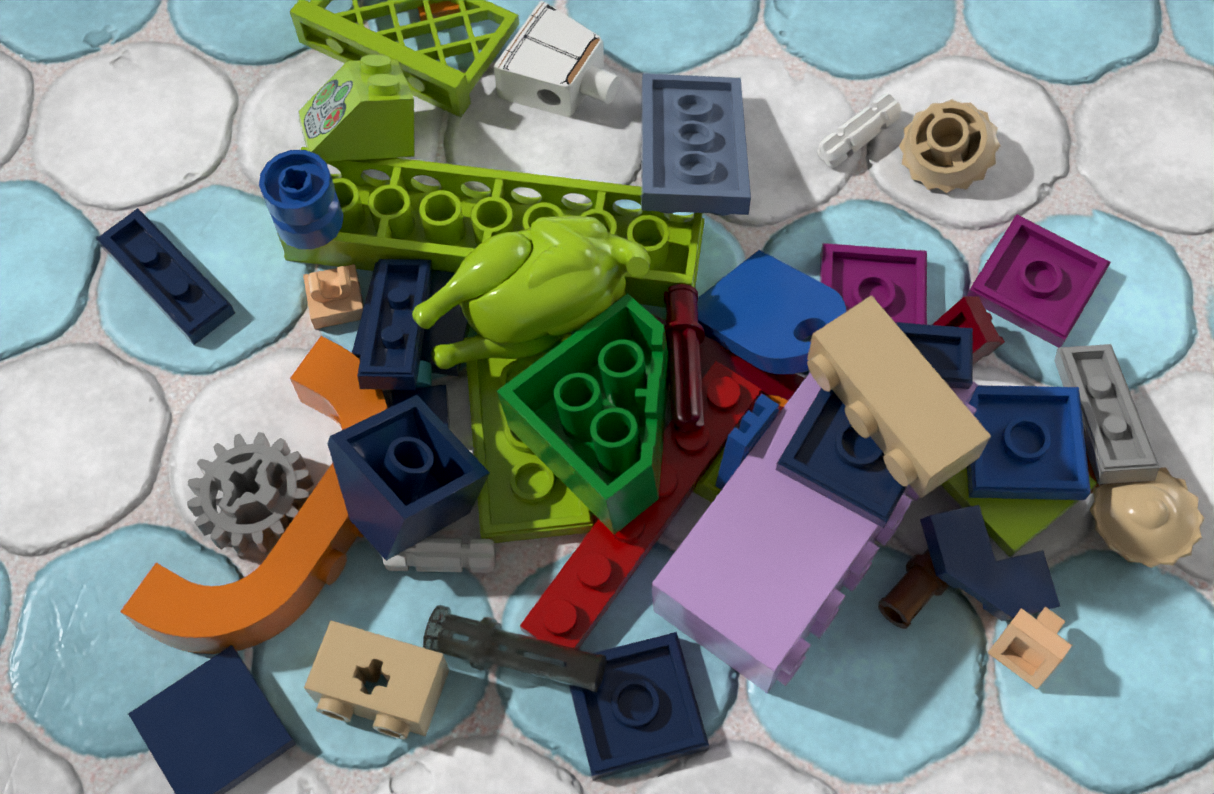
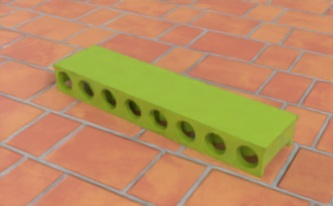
[277,147,705,307]

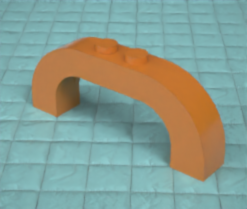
[120,336,388,654]

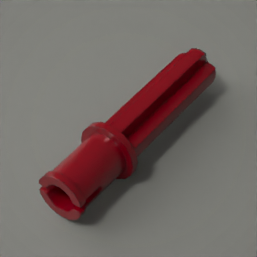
[664,284,705,433]

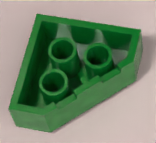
[497,293,669,535]

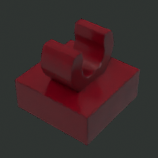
[932,296,1005,365]

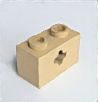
[304,620,449,739]

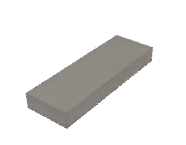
[1054,344,1160,484]

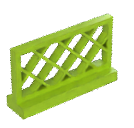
[289,0,519,118]

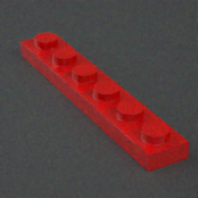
[520,361,762,661]

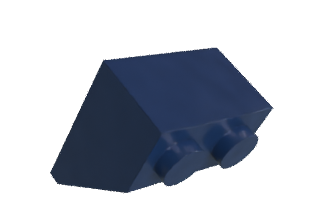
[327,395,490,561]

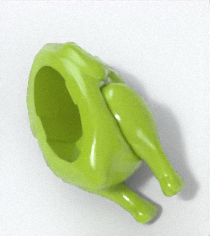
[412,216,651,369]

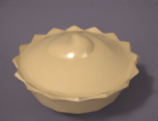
[899,99,1001,193]
[1090,467,1205,568]

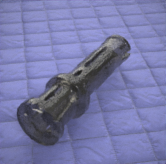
[423,605,606,693]

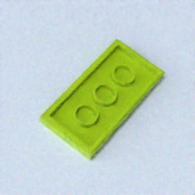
[464,333,594,543]

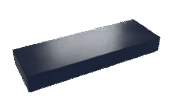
[96,208,235,345]
[357,259,433,390]

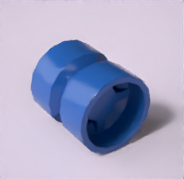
[259,150,343,249]

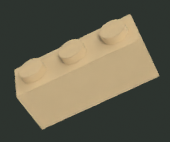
[807,295,991,498]

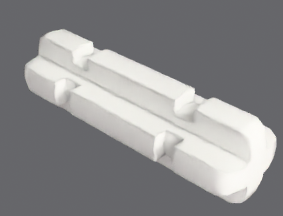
[817,94,902,167]
[383,538,496,573]

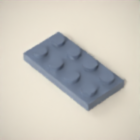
[641,73,751,216]

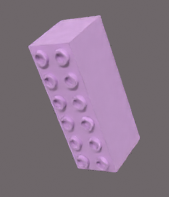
[651,373,978,693]

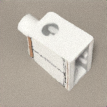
[494,1,620,117]

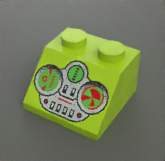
[298,54,415,162]

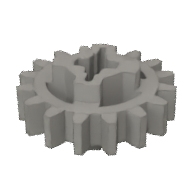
[187,432,314,555]

